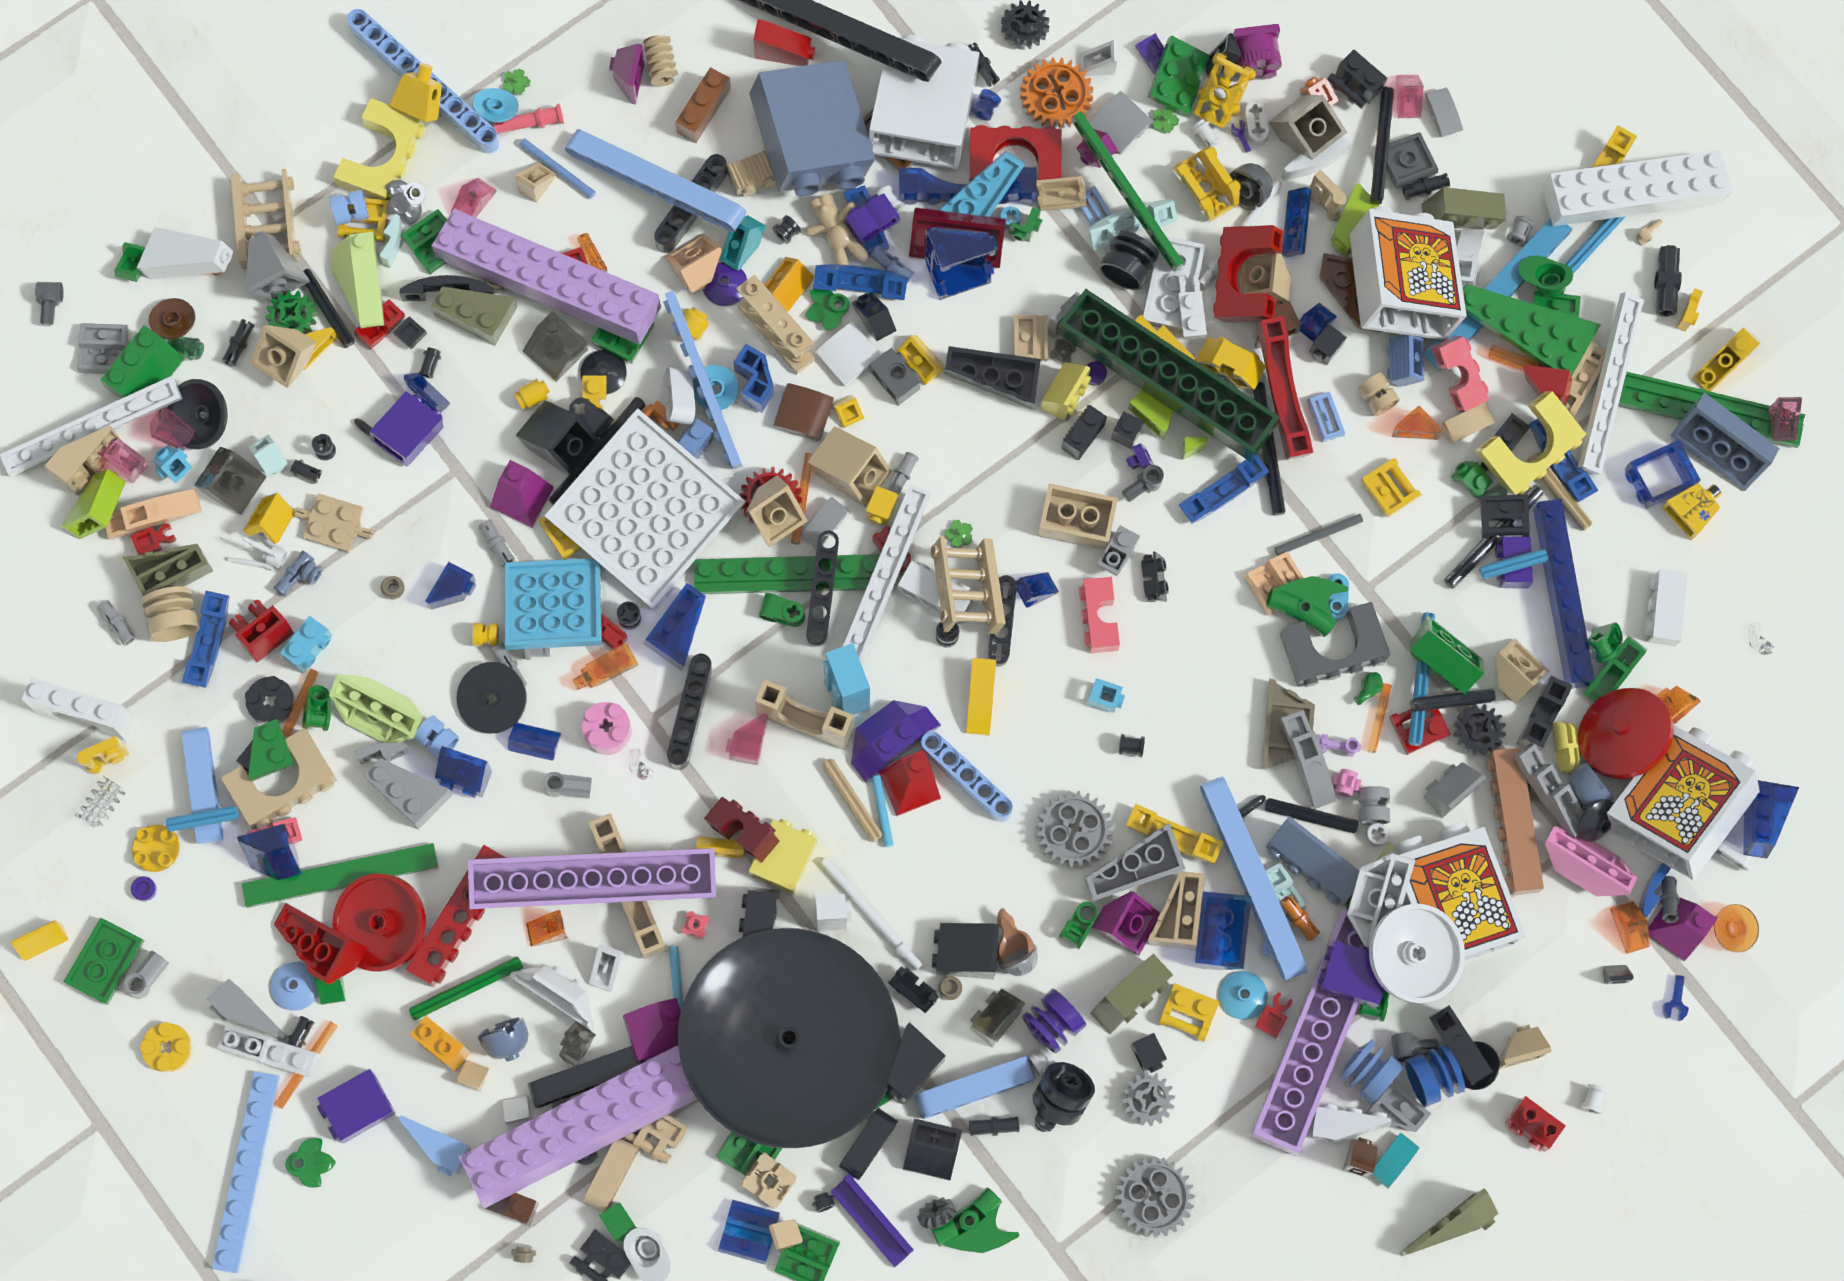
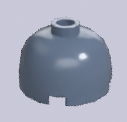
[1569,761,1615,808]
[477,1017,529,1062]

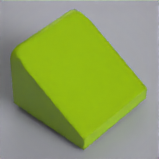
[1183,436,1208,460]

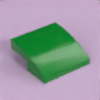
[400,209,447,274]
[715,1132,782,1176]
[774,1223,841,1281]

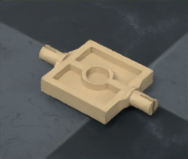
[294,493,374,553]

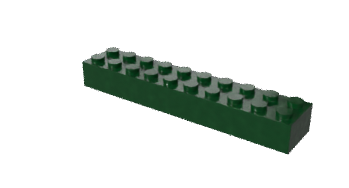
[1058,288,1280,462]

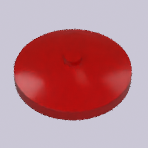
[1578,688,1674,779]
[332,874,426,972]

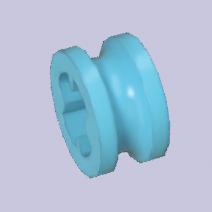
[1001,206,1021,229]

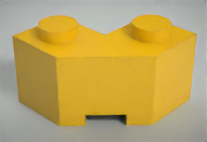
[1196,337,1265,390]

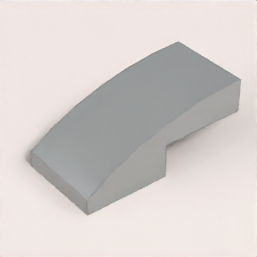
[1425,87,1463,137]
[801,497,850,547]
[354,743,409,765]

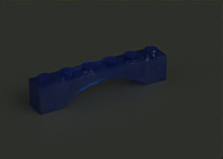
[899,167,1037,205]

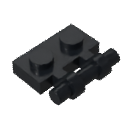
[569,1229,631,1281]

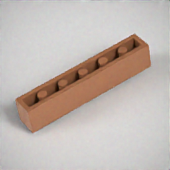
[1486,747,1544,896]

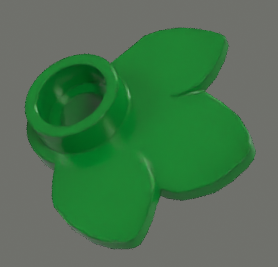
[805,289,850,331]
[285,1138,336,1188]

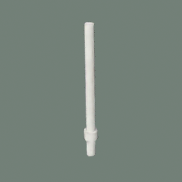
[1199,179,1282,288]
[820,858,923,971]

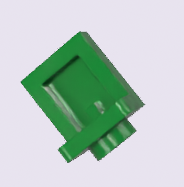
[1008,207,1043,242]
[114,242,145,282]
[1451,461,1493,498]

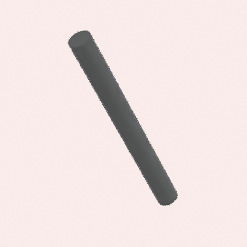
[1274,513,1363,556]

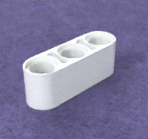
[663,367,695,425]

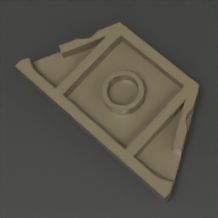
[1261,678,1315,770]

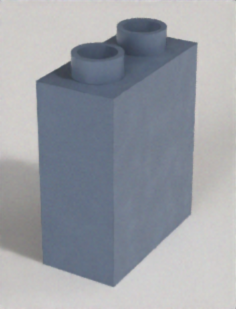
[749,60,875,197]

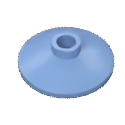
[271,962,318,1011]

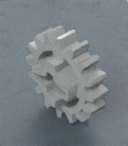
[1122,1072,1176,1127]

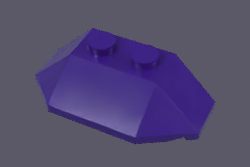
[851,700,941,782]

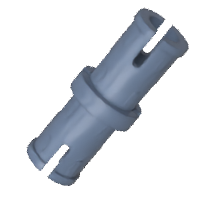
[869,245,915,283]
[273,550,315,597]

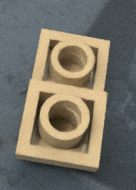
[1442,402,1495,444]

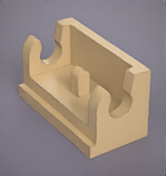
[1037,176,1087,211]

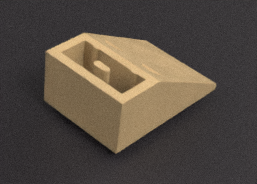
[45,426,123,496]

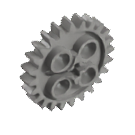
[1035,791,1114,869]
[1114,1156,1195,1238]

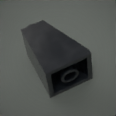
[516,400,602,478]
[931,923,999,980]
[887,1022,946,1104]

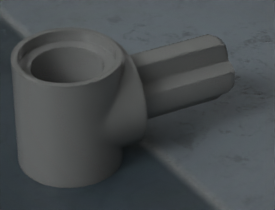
[35,282,64,326]
[1122,465,1164,502]
[1391,1032,1439,1063]

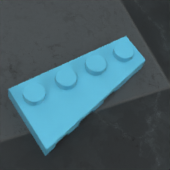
[939,150,1025,217]

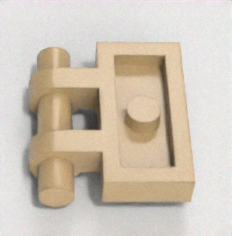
[625,1115,689,1164]

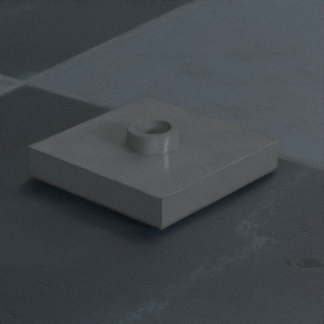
[1387,132,1439,189]

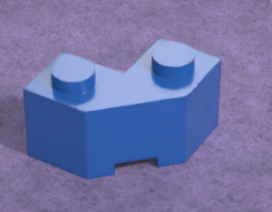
[733,343,774,413]

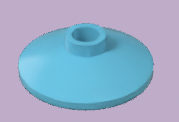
[473,88,519,122]
[693,365,739,411]
[1219,971,1268,1020]

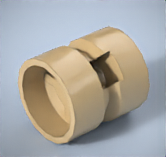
[1357,372,1401,416]

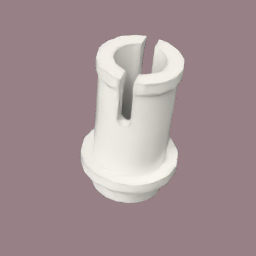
[1193,119,1221,147]

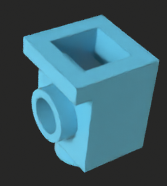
[1087,678,1125,713]

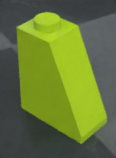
[1330,183,1380,257]
[1128,390,1174,439]
[61,469,126,539]

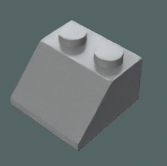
[1423,762,1486,818]

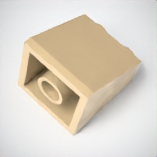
[807,426,892,507]

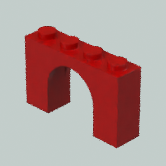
[969,125,1062,182]
[1213,225,1283,322]

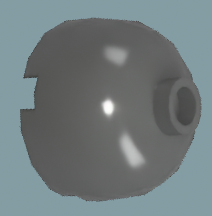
[1229,163,1273,211]

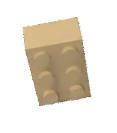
[1038,483,1118,549]

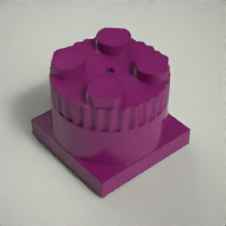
[1233,24,1282,79]

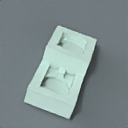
[379,214,403,268]
[1265,862,1306,919]

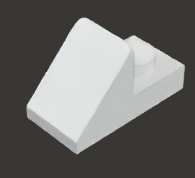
[503,1096,532,1131]

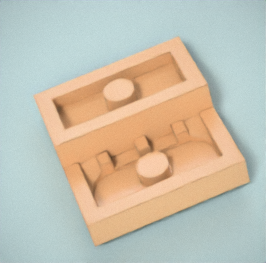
[1244,551,1304,616]

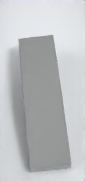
[1514,744,1583,837]

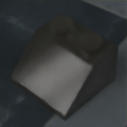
[523,311,588,382]
[194,447,267,515]
[970,988,1026,1048]

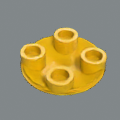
[132,825,180,872]

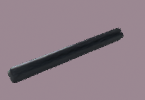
[1370,86,1394,205]
[1253,382,1286,516]
[549,397,645,505]
[1444,485,1544,589]

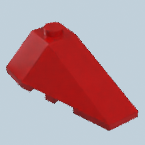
[274,902,368,984]

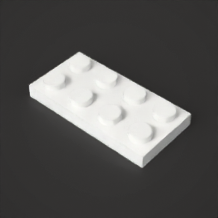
[1143,236,1206,331]

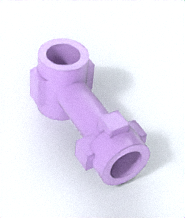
[1317,734,1361,757]

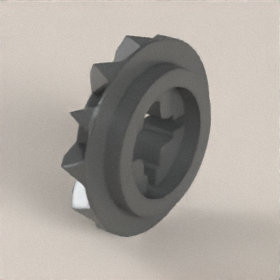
[917,1197,956,1229]

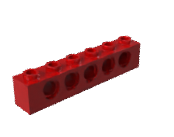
[406,845,506,988]

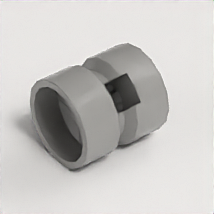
[1358,786,1391,825]

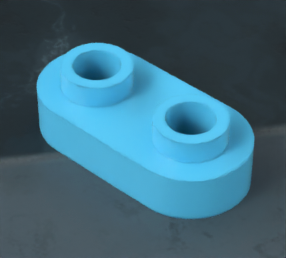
[1327,573,1349,621]

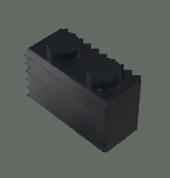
[1061,405,1107,460]

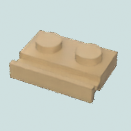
[1014,315,1048,362]

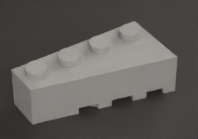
[1084,823,1186,901]

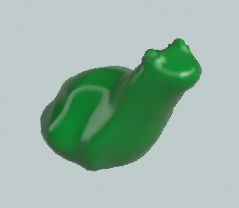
[1353,672,1383,705]

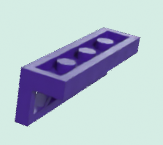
[830,1174,914,1268]

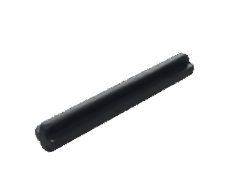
[303,268,355,348]
[1410,689,1496,712]
[1265,798,1359,834]

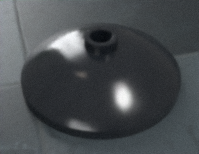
[167,379,228,450]

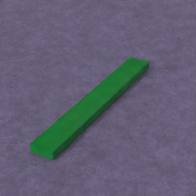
[1072,111,1184,272]
[242,843,439,908]

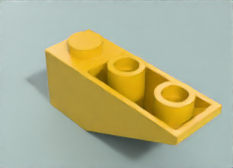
[1693,327,1762,391]

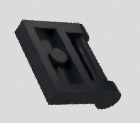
[1480,494,1530,539]

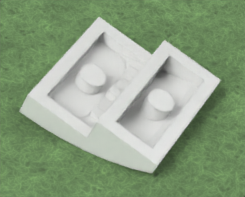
[815,321,882,386]

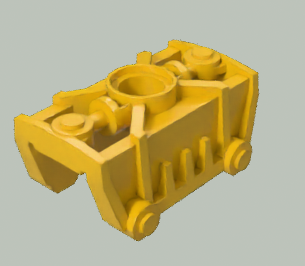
[1193,53,1256,128]
[1173,146,1240,222]

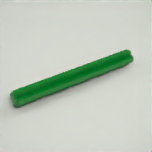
[409,956,523,1020]

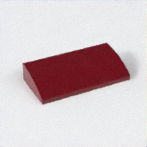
[909,207,1006,268]

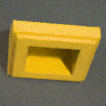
[832,395,864,428]

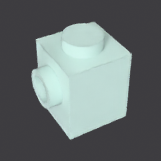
[248,434,288,476]

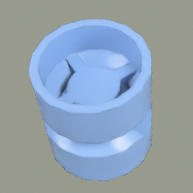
[329,189,369,226]
[414,715,460,760]

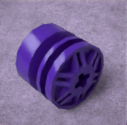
[1022,988,1087,1054]

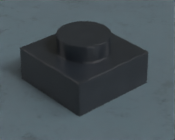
[393,316,427,350]

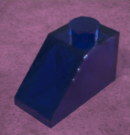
[425,561,476,610]

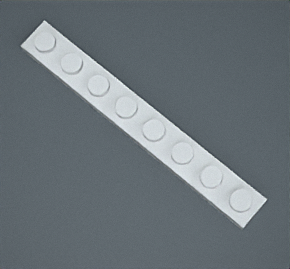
[1578,292,1644,475]
[0,376,182,477]
[843,484,932,664]

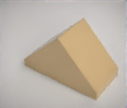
[515,162,557,202]

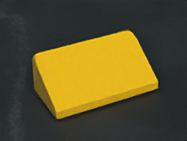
[895,335,945,385]
[695,836,745,859]
[11,920,68,961]

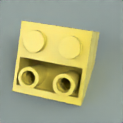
[1040,362,1091,421]

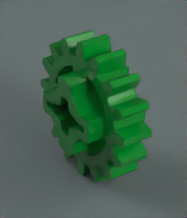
[265,290,318,334]

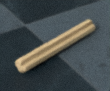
[1527,452,1593,531]
[823,758,882,842]

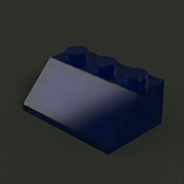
[1195,891,1252,970]

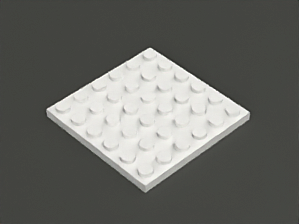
[545,409,746,609]

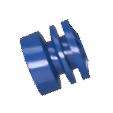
[1404,1044,1465,1107]

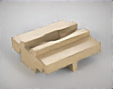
[740,1152,797,1209]

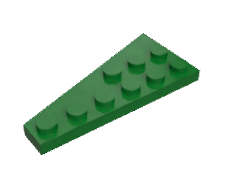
[1463,284,1601,377]

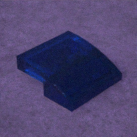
[718,1199,780,1265]

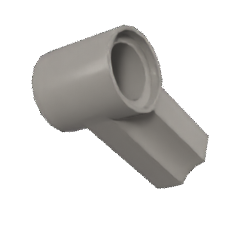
[543,771,592,799]
[124,950,169,999]

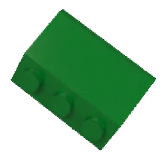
[100,325,185,399]
[1410,615,1484,694]

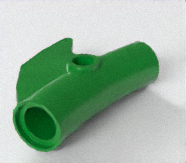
[1266,576,1349,637]
[932,1187,1020,1253]

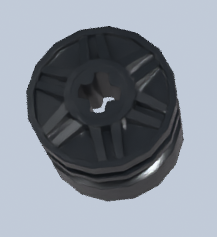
[1099,231,1159,291]

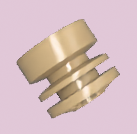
[141,586,200,642]

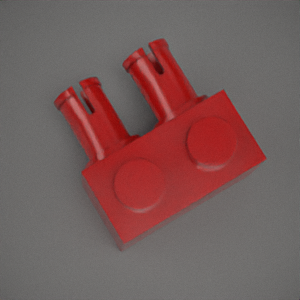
[229,599,294,663]
[1505,1096,1566,1152]

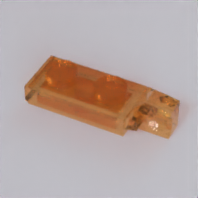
[572,643,638,691]

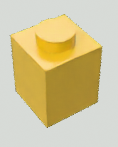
[866,486,898,526]

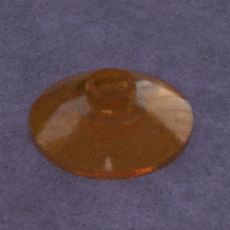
[1714,904,1759,953]

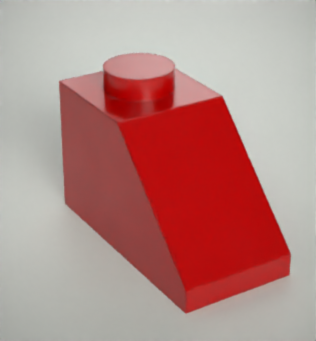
[1523,365,1573,406]

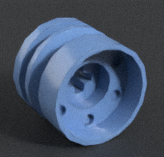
[1339,1039,1404,1105]

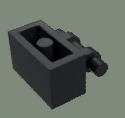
[1327,49,1388,109]

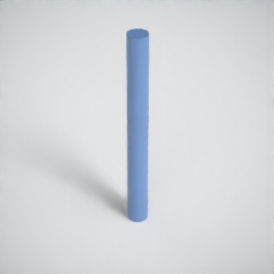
[519,138,596,199]

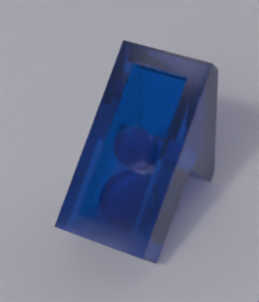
[1299,302,1337,342]
[1015,572,1059,608]

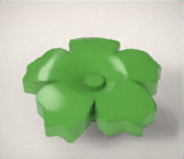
[503,68,531,95]
[1152,108,1180,134]
[945,519,973,548]

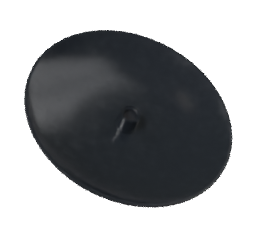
[678,928,900,1149]

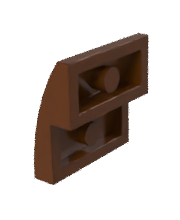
[773,383,834,442]

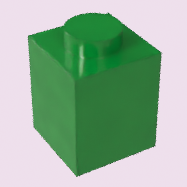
[599,1202,637,1243]

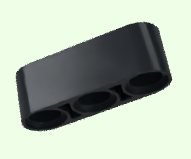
[838,1107,898,1181]

